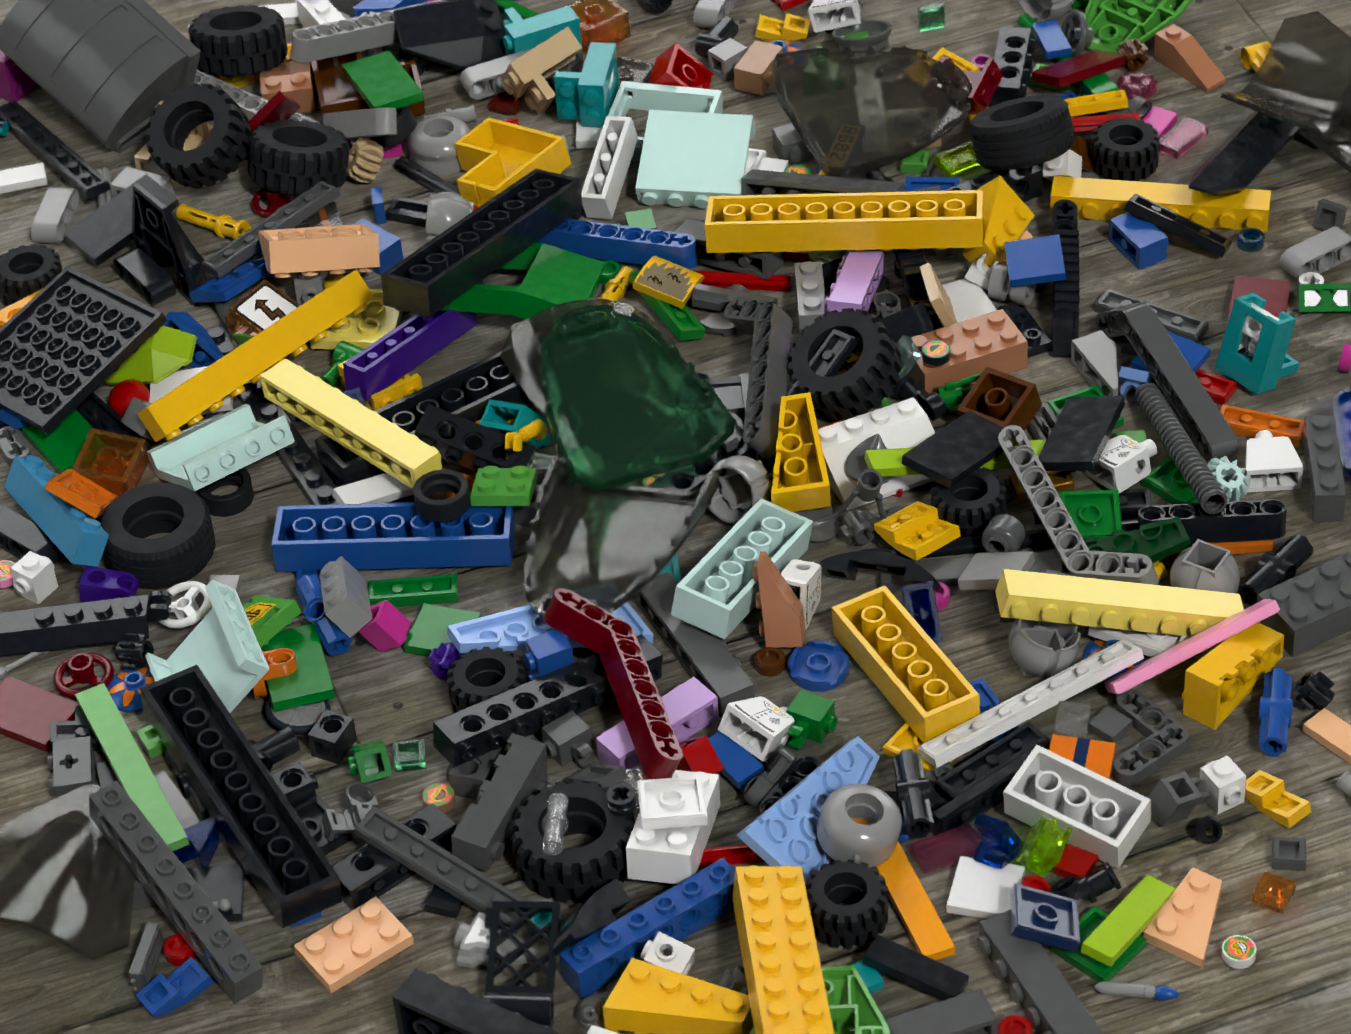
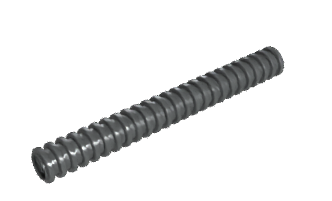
[1135,383,1228,514]

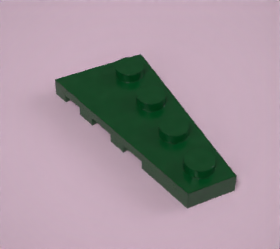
[1083,517,1192,572]

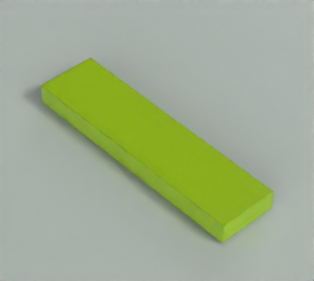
[1081,874,1176,967]

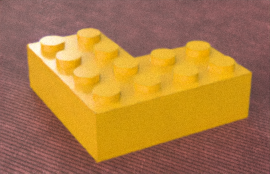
[454,117,571,207]

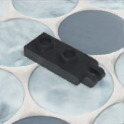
[998,302,1051,358]

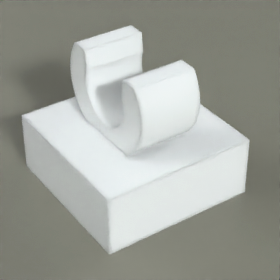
[964,253,999,290]

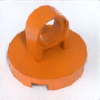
[253,648,297,699]

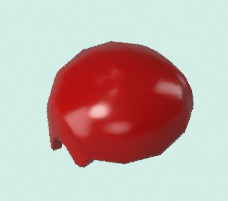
[109,379,150,418]

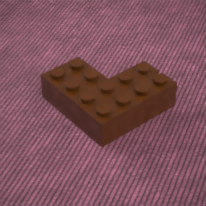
[310,51,426,120]

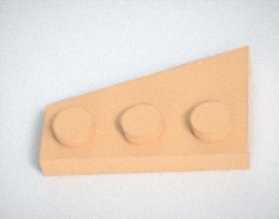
[1143,867,1222,968]

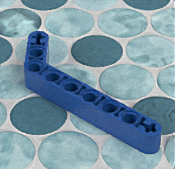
[536,219,698,269]

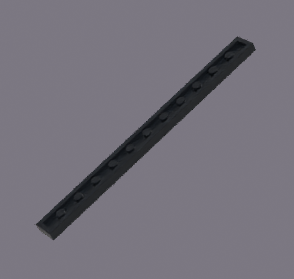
[207,324,338,505]

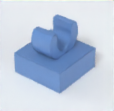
[1118,366,1152,398]

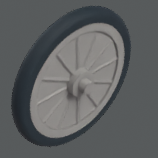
[265,697,331,734]

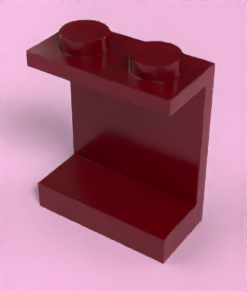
[921,56,1003,115]

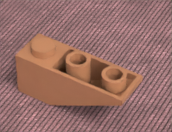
[753,551,806,648]

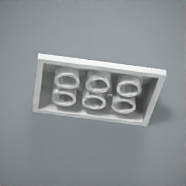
[818,397,935,510]

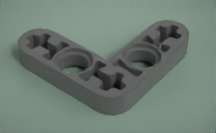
[1113,689,1189,786]

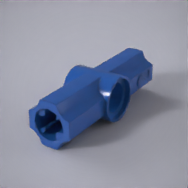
[295,574,353,656]
[1258,668,1293,757]

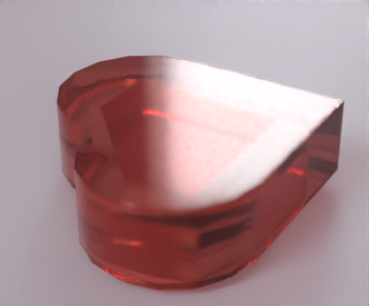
[488,91,520,116]

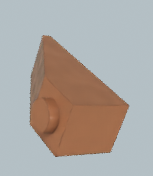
[1154,24,1226,93]

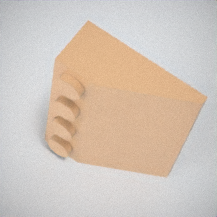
[258,224,380,278]

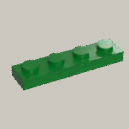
[629,271,706,341]

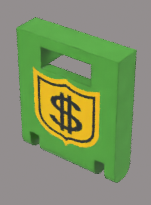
[242,596,302,648]

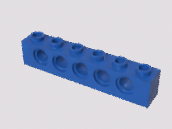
[559,858,735,1000]

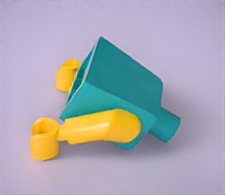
[476,399,550,452]

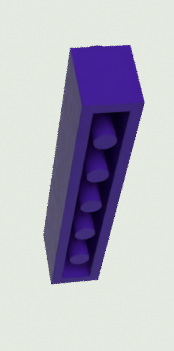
[343,310,477,401]

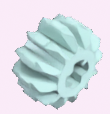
[1207,456,1250,501]

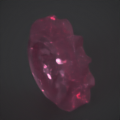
[1116,70,1157,99]

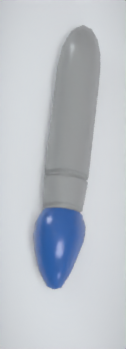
[1094,981,1179,1001]

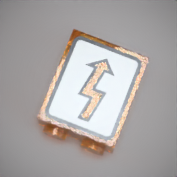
[227,280,300,356]

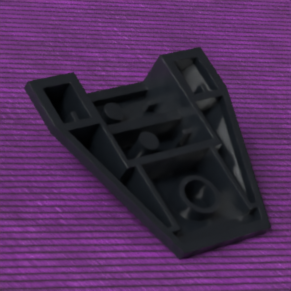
[393,0,506,71]
[132,183,207,306]

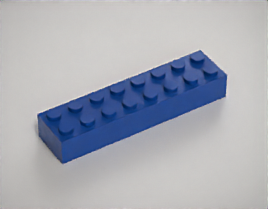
[271,502,516,572]

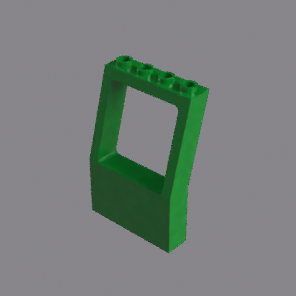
[441,242,605,335]

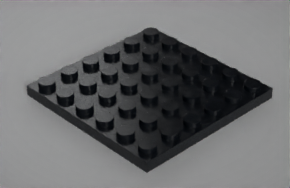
[0,266,168,434]

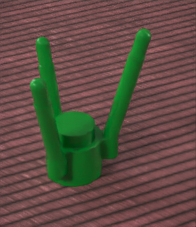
[938,372,983,414]

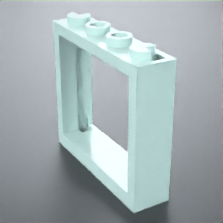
[599,81,723,161]

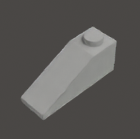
[1071,330,1119,396]

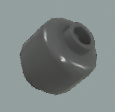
[981,514,1026,553]

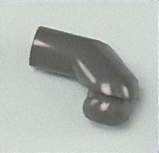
[578,988,614,1026]

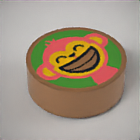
[422,783,455,813]

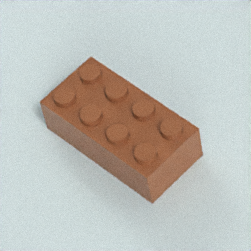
[900,309,1028,394]

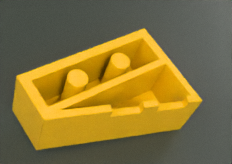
[963,176,1035,267]

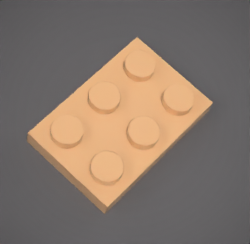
[293,897,414,994]

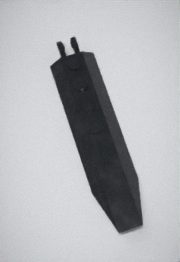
[1188,98,1299,195]
[0,590,173,657]

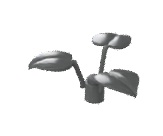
[794,434,905,547]

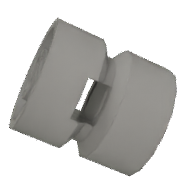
[988,263,1036,307]

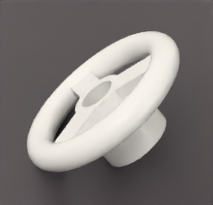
[159,581,212,628]

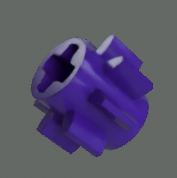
[428,642,464,680]

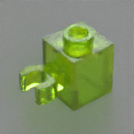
[1016,817,1072,877]

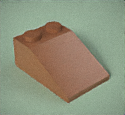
[260,60,316,113]

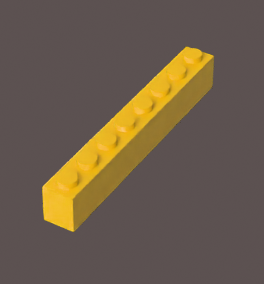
[1050,176,1271,232]

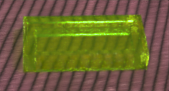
[932,141,981,178]

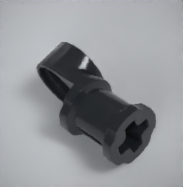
[892,376,947,421]
[1050,862,1122,903]

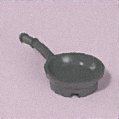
[832,0,892,58]

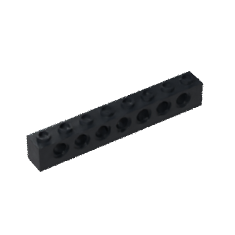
[433,634,663,767]

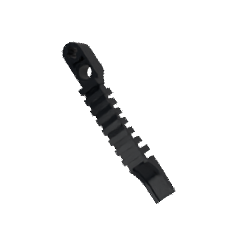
[1051,199,1080,358]
[892,249,939,330]

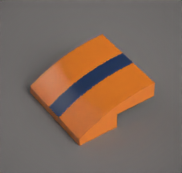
[1049,734,1116,779]

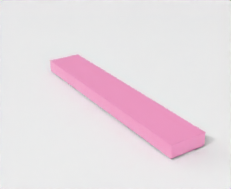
[1104,599,1280,695]

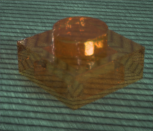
[1252,871,1296,914]

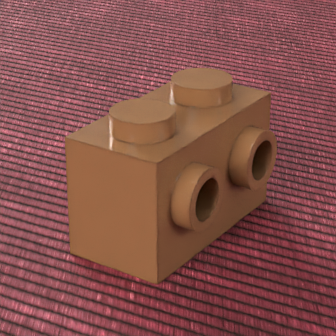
[734,40,786,96]

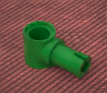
[320,341,364,388]

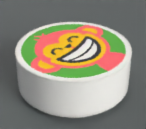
[1222,935,1256,969]

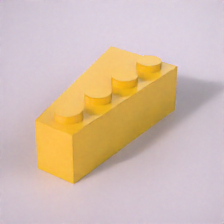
[771,392,831,512]
[1182,622,1284,730]
[603,958,754,1034]

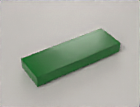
[368,574,459,607]

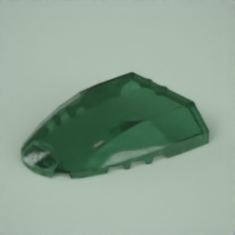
[542,305,734,492]

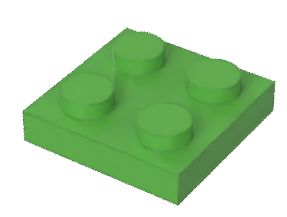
[470,465,537,506]

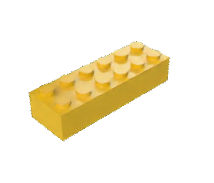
[831,586,980,743]

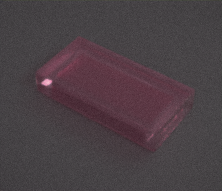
[1159,117,1209,159]
[911,823,984,874]

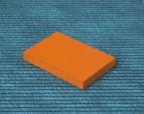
[44,469,118,519]

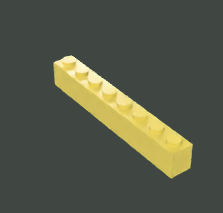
[260,359,442,489]
[995,569,1244,640]

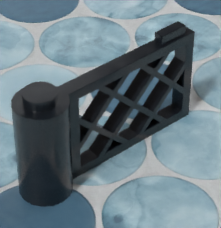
[483,901,560,1027]

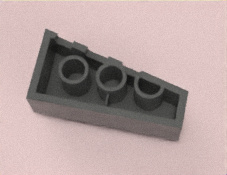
[451,733,550,872]

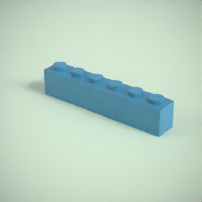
[4,455,109,567]

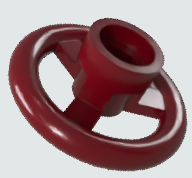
[251,187,298,218]
[53,653,114,699]

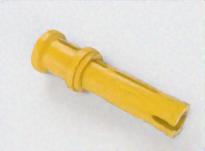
[176,204,251,240]

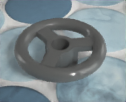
[1061,10,1093,58]

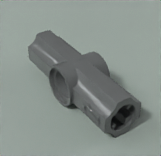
[692,284,778,312]

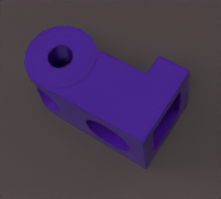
[79,566,140,603]

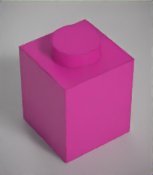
[358,600,411,652]

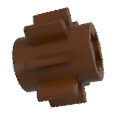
[1117,38,1149,71]

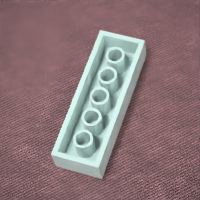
[671,498,813,639]

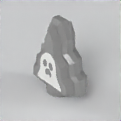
[454,912,536,968]

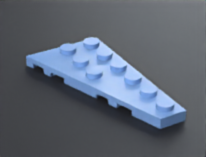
[447,583,653,653]
[736,736,880,884]

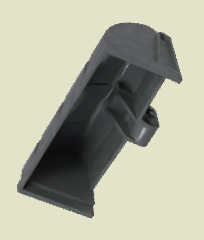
[0,0,201,154]

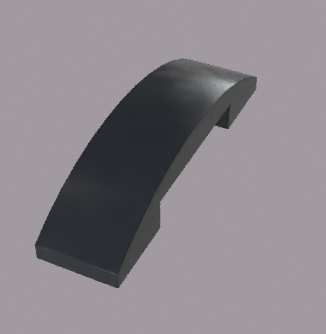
[819,551,942,593]

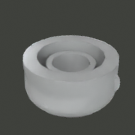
[406,115,471,176]
[817,784,902,868]

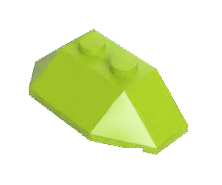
[105,325,197,385]

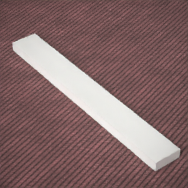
[918,639,1144,768]

